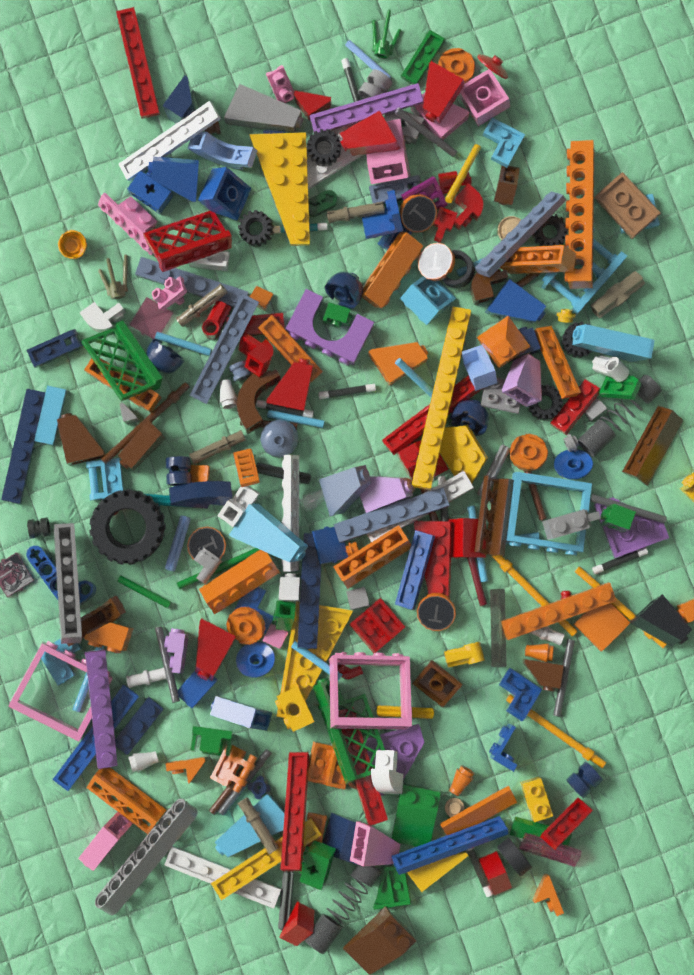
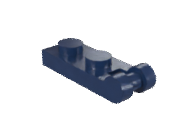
[26,329,84,368]

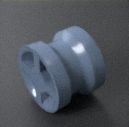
[229,360,252,382]

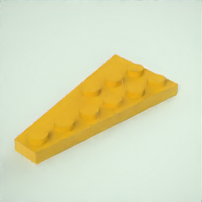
[249,133,310,246]
[276,601,353,718]

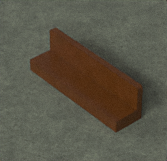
[622,406,683,486]

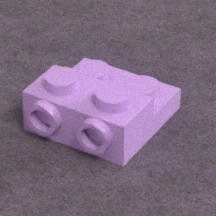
[164,628,189,673]

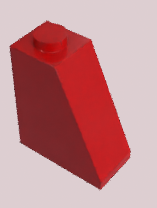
[423,61,464,123]
[340,110,400,156]
[266,358,314,411]
[195,618,236,681]

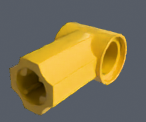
[444,641,485,668]

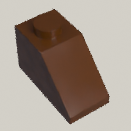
[494,165,520,205]
[522,659,564,692]

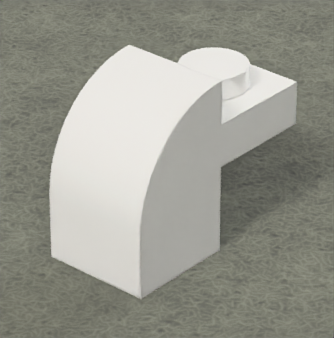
[80,302,126,333]
[218,486,260,527]
[371,750,403,794]

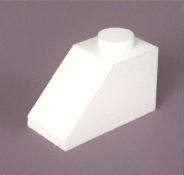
[279,574,300,601]

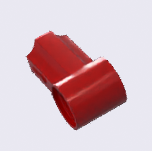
[202,301,232,340]

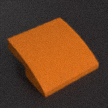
[574,603,630,652]
[308,741,346,790]

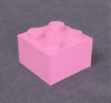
[459,69,510,127]

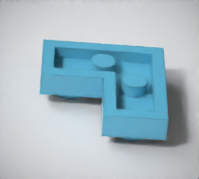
[483,117,525,168]
[41,639,82,686]

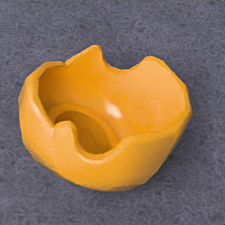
[58,230,87,259]

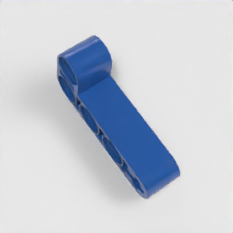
[26,546,96,606]

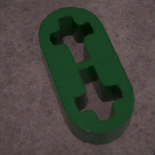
[308,190,338,217]

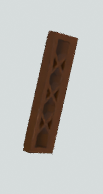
[475,476,514,556]

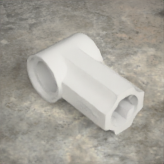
[592,355,629,382]

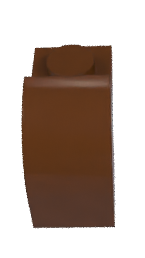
[470,269,508,305]

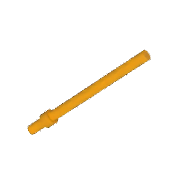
[492,556,577,636]
[574,566,667,648]
[506,694,606,768]

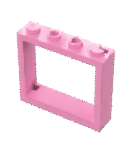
[8,641,112,741]
[329,652,412,730]

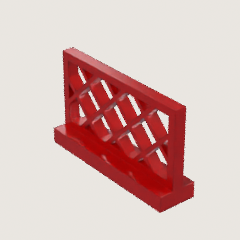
[143,211,232,272]

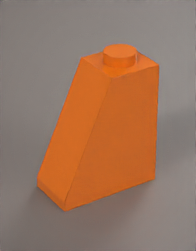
[368,342,428,386]

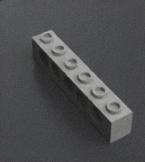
[54,523,82,644]

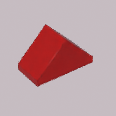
[294,90,332,121]
[479,851,512,896]
[279,901,315,946]

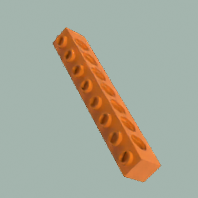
[565,140,595,289]

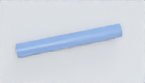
[345,40,391,78]

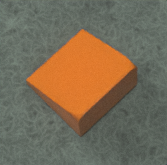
[250,286,274,311]
[190,465,210,483]

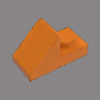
[166,756,207,784]
[533,873,564,916]

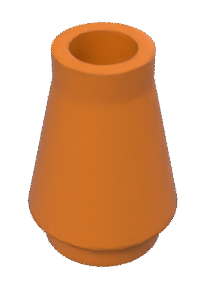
[525,643,554,663]
[449,765,475,796]

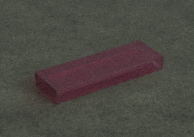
[519,833,582,867]

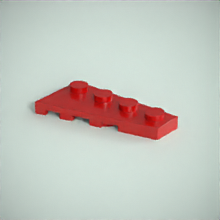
[414,521,452,598]

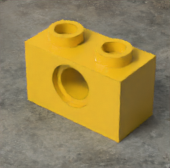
[275,686,315,732]
[520,776,553,822]

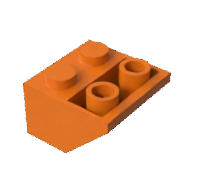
[84,622,133,653]

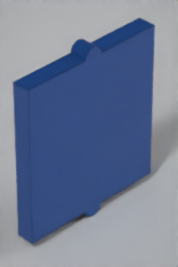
[312,526,348,564]

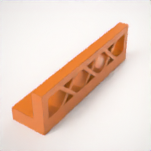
[86,767,166,834]

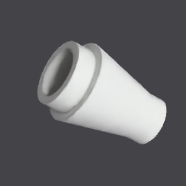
[220,380,237,409]
[129,751,158,772]

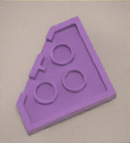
[594,497,669,558]
[363,724,424,796]

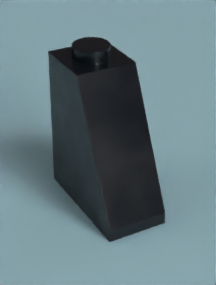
[630,594,692,646]

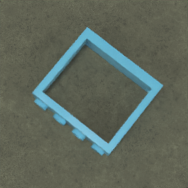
[506,472,592,556]

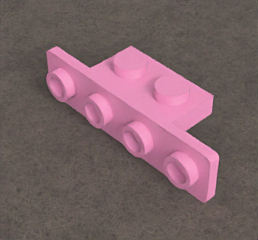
[98,193,158,255]

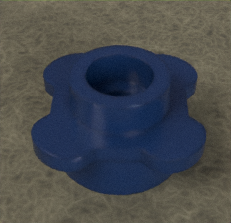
[247,776,271,799]

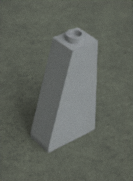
[224,84,303,133]

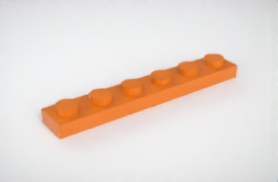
[501,582,616,640]

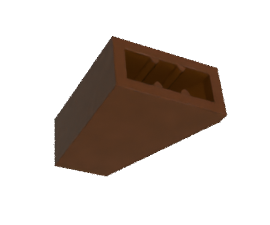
[57,413,106,466]
[118,420,166,471]

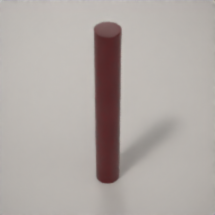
[467,558,487,606]

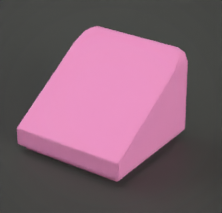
[263,624,288,649]

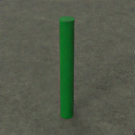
[117,575,171,609]

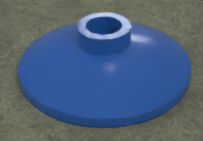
[554,450,593,479]
[236,642,275,678]

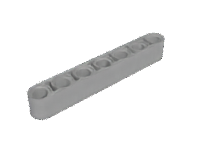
[95,799,198,915]

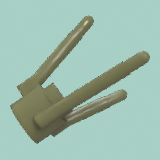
[98,254,128,300]

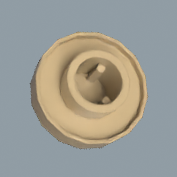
[498,216,521,241]

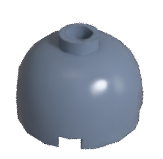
[260,419,299,458]

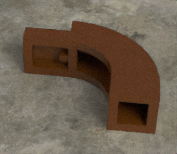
[237,369,281,434]
[67,595,126,647]

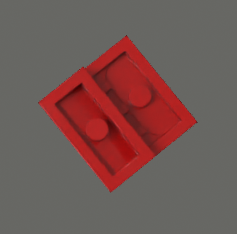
[349,598,405,654]

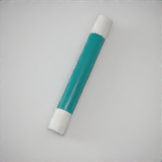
[273,223,327,233]

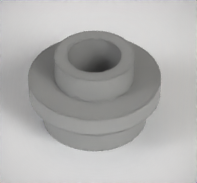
[563,434,579,452]

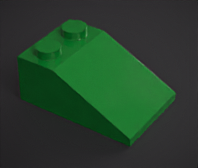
[391,784,441,847]

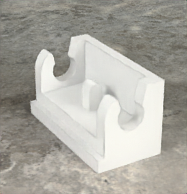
[189,251,230,271]

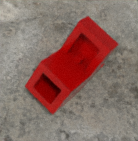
[453,183,483,230]
[238,333,274,377]

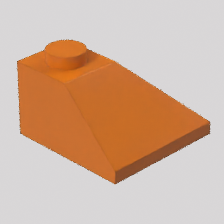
[477,316,530,368]

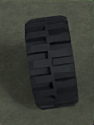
[89,489,166,565]

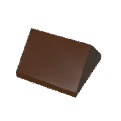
[412,660,463,708]

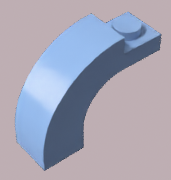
[188,131,257,170]

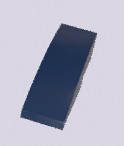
[169,481,232,509]

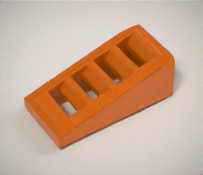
[234,449,260,487]

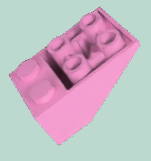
[366,119,411,184]

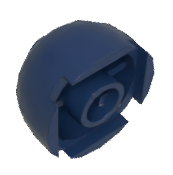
[324,272,364,309]
[146,338,185,374]
[450,400,489,436]

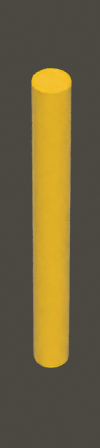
[445,144,481,203]

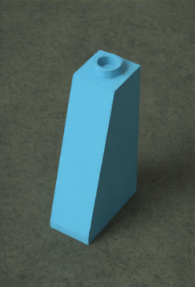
[572,324,655,362]
[229,504,308,562]
[214,793,285,857]

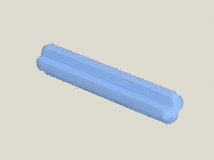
[165,515,191,571]

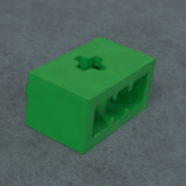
[600,503,636,533]
[299,840,336,890]

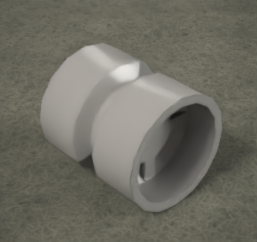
[358,69,392,99]

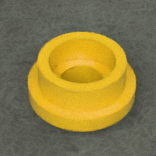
[556,309,576,323]

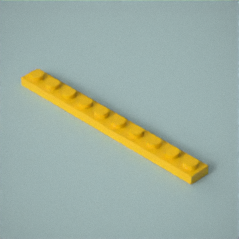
[412,307,471,490]

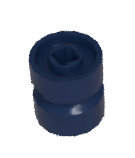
[165,456,192,486]
[566,761,603,799]

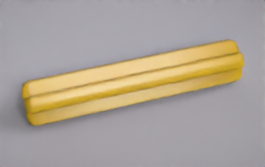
[377,705,434,719]

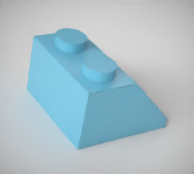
[400,276,456,325]

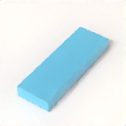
[34,386,67,446]

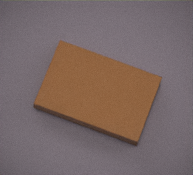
[594,172,661,239]

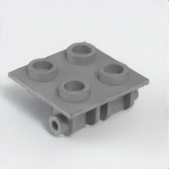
[481,378,520,414]

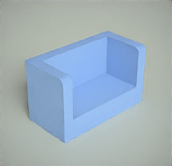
[461,345,497,390]

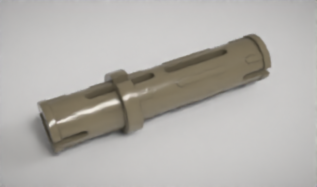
[327,201,385,224]
[176,283,228,327]
[189,430,246,465]
[237,797,280,854]

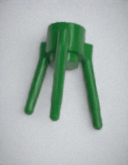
[372,9,401,59]

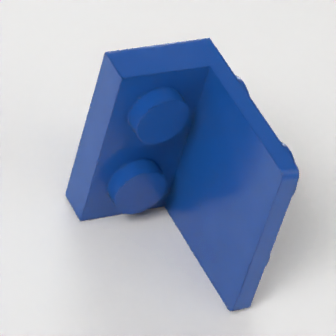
[362,190,403,239]
[489,724,517,772]

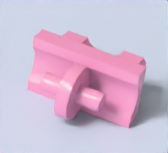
[266,65,294,103]
[152,276,187,311]

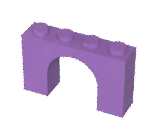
[286,289,374,366]

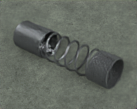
[578,375,662,457]
[305,864,382,954]

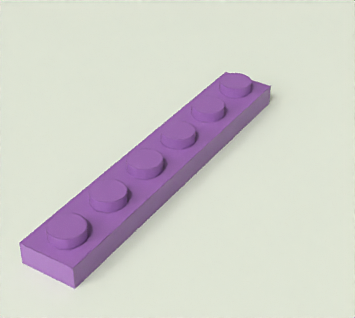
[310,83,424,132]
[85,649,118,769]

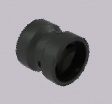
[27,517,51,539]

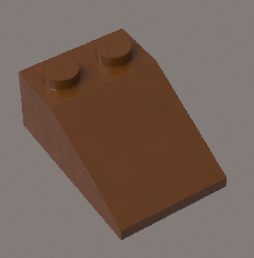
[343,906,416,975]

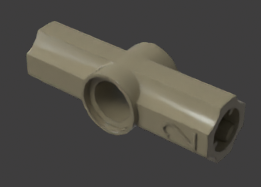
[590,271,645,319]

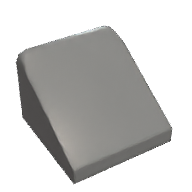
[584,397,607,422]
[119,402,140,424]
[346,587,369,610]

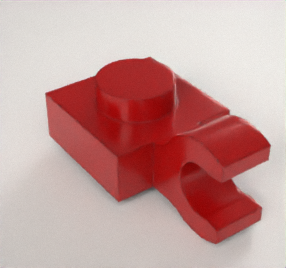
[438,171,472,194]
[433,206,458,243]

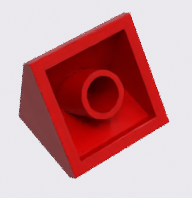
[448,518,486,558]

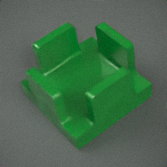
[190,726,234,757]

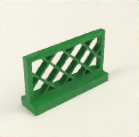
[82,320,163,402]
[320,694,385,784]

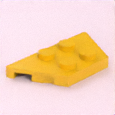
[440,425,488,484]

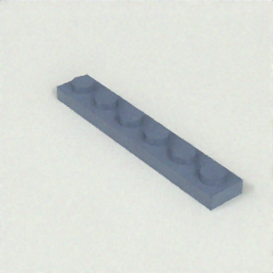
[475,191,566,278]
[135,257,249,308]
[190,293,259,404]
[334,487,450,543]

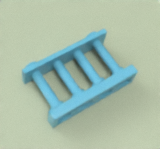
[541,228,627,316]

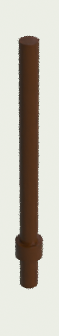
[101,382,190,464]

